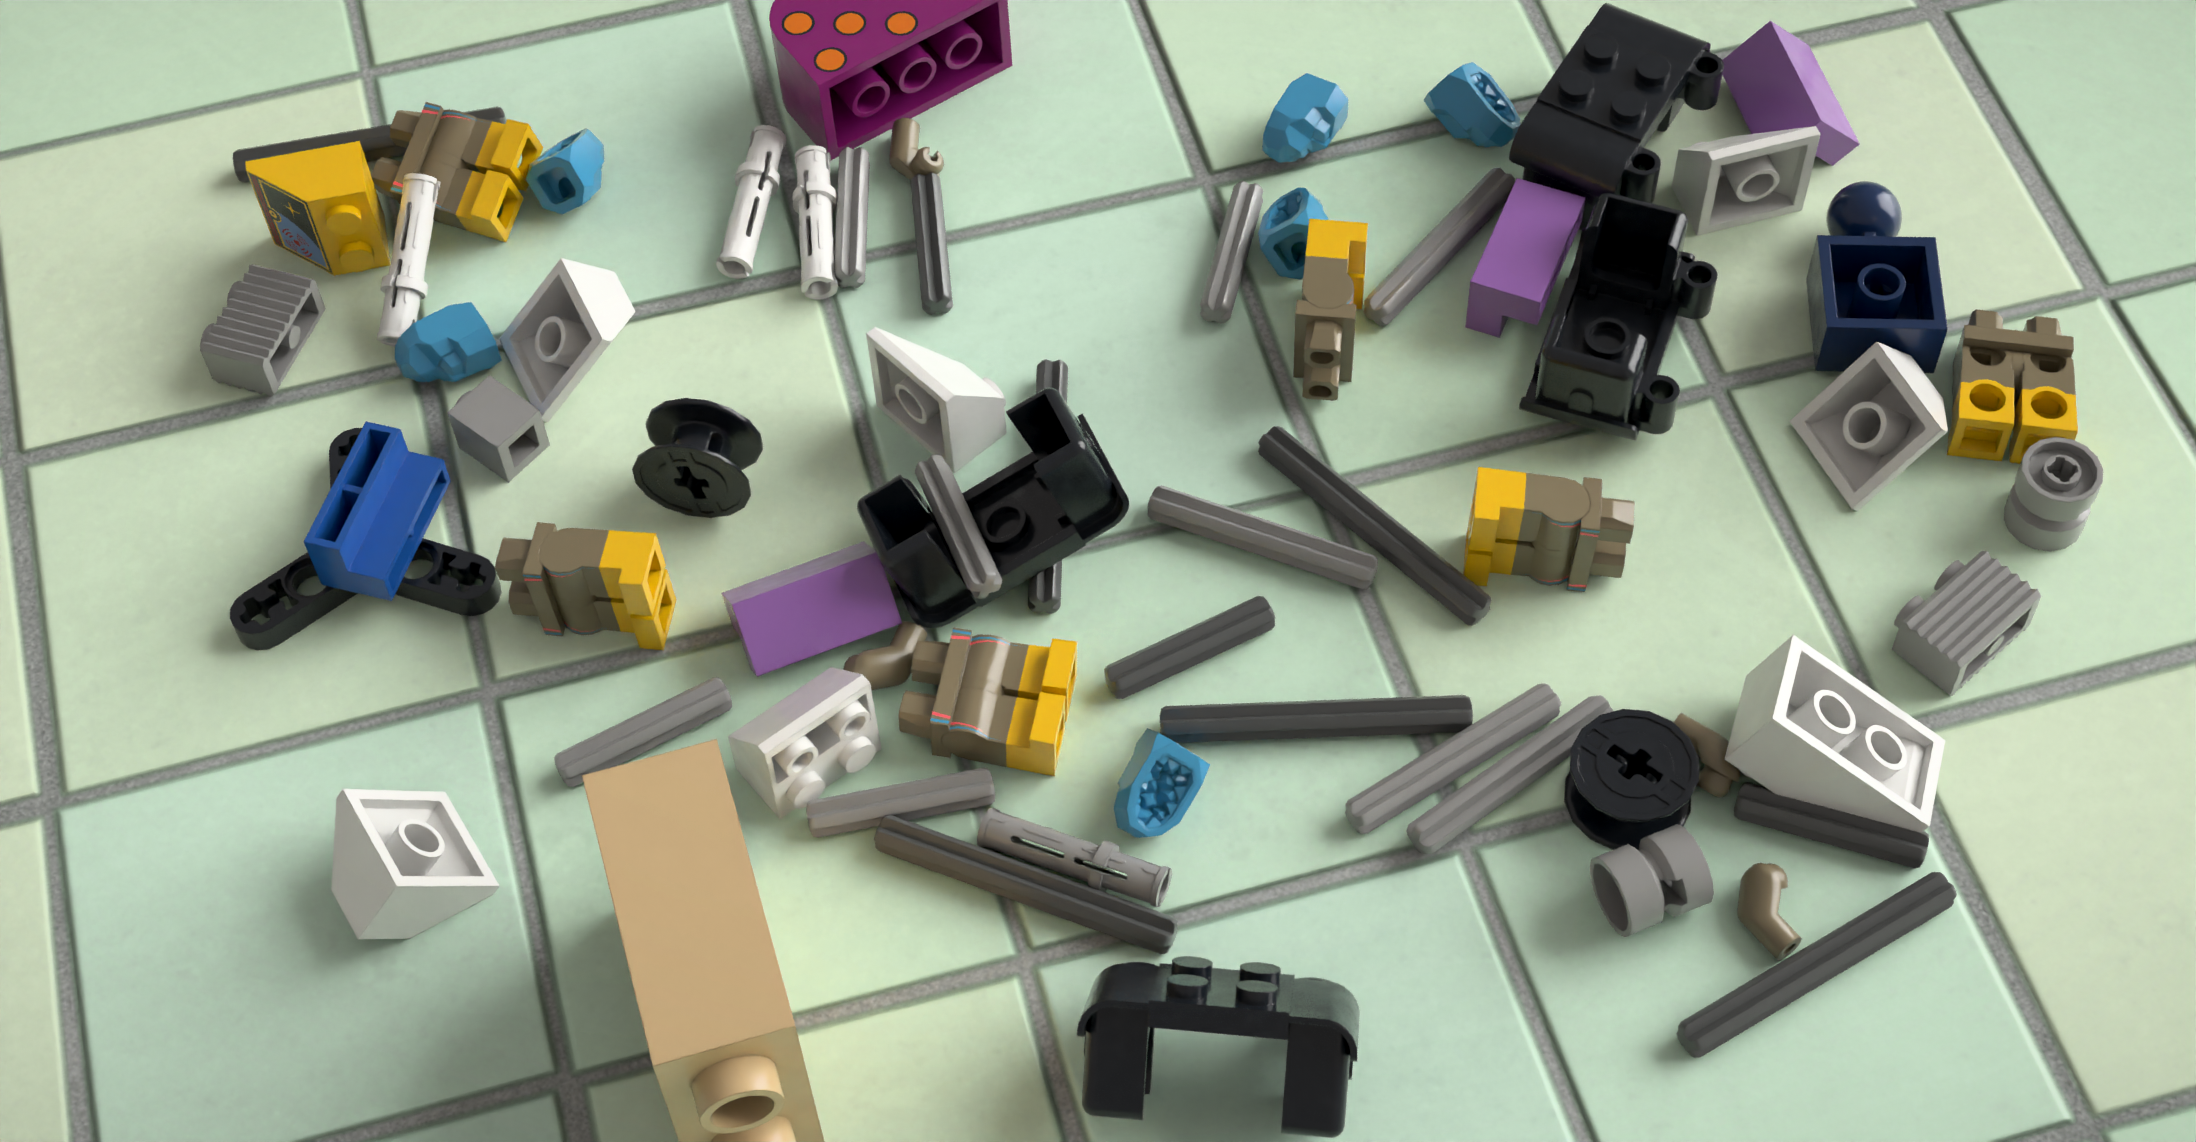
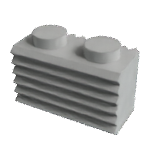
[200,264,326,397]
[1892,551,2041,696]

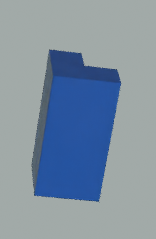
[304,421,451,601]

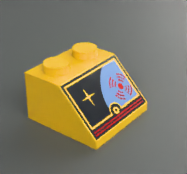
[245,141,390,276]

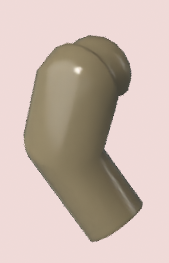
[889,118,944,181]
[843,621,927,690]
[1674,713,1741,798]
[1737,863,1802,961]

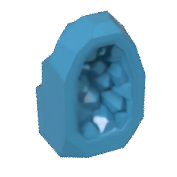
[1424,62,1521,148]
[1262,73,1348,163]
[526,129,604,214]
[1258,188,1328,280]
[395,302,502,382]
[1114,728,1210,838]

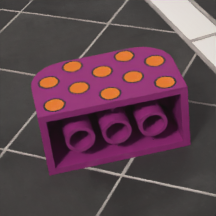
[769,0,1013,160]

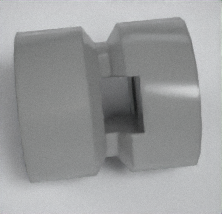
[2004,437,2103,551]
[1589,824,1714,937]

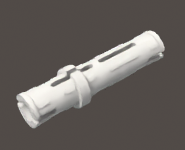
[716,125,787,279]
[792,145,838,300]
[377,173,441,347]

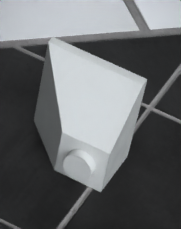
[1672,126,1821,236]
[499,258,635,422]
[866,327,1007,473]
[1790,342,1948,511]
[331,789,499,939]

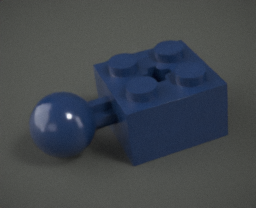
[1806,181,1948,373]

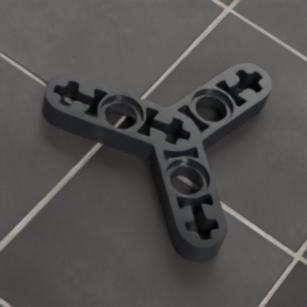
[230,428,502,650]

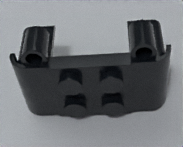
[1509,3,1724,231]
[1519,193,1718,441]
[857,388,1129,628]
[1077,956,1360,1138]

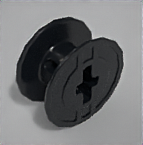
[632,398,763,518]
[1564,709,1699,850]

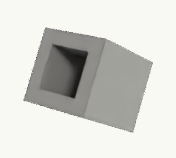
[447,375,550,483]

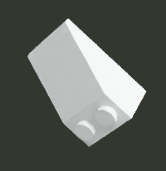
[1725,635,1945,833]

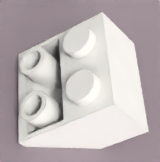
[728,667,881,819]

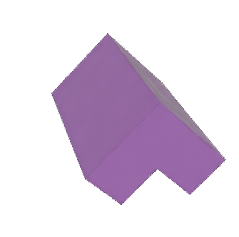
[1722,21,1860,166]
[1465,178,1585,338]
[721,541,902,677]

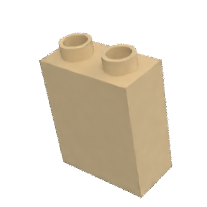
[582,739,825,1142]

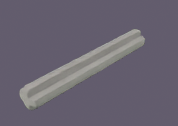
[1363,168,1515,326]
[1147,485,1378,590]
[1345,683,1561,834]
[1406,695,1613,854]

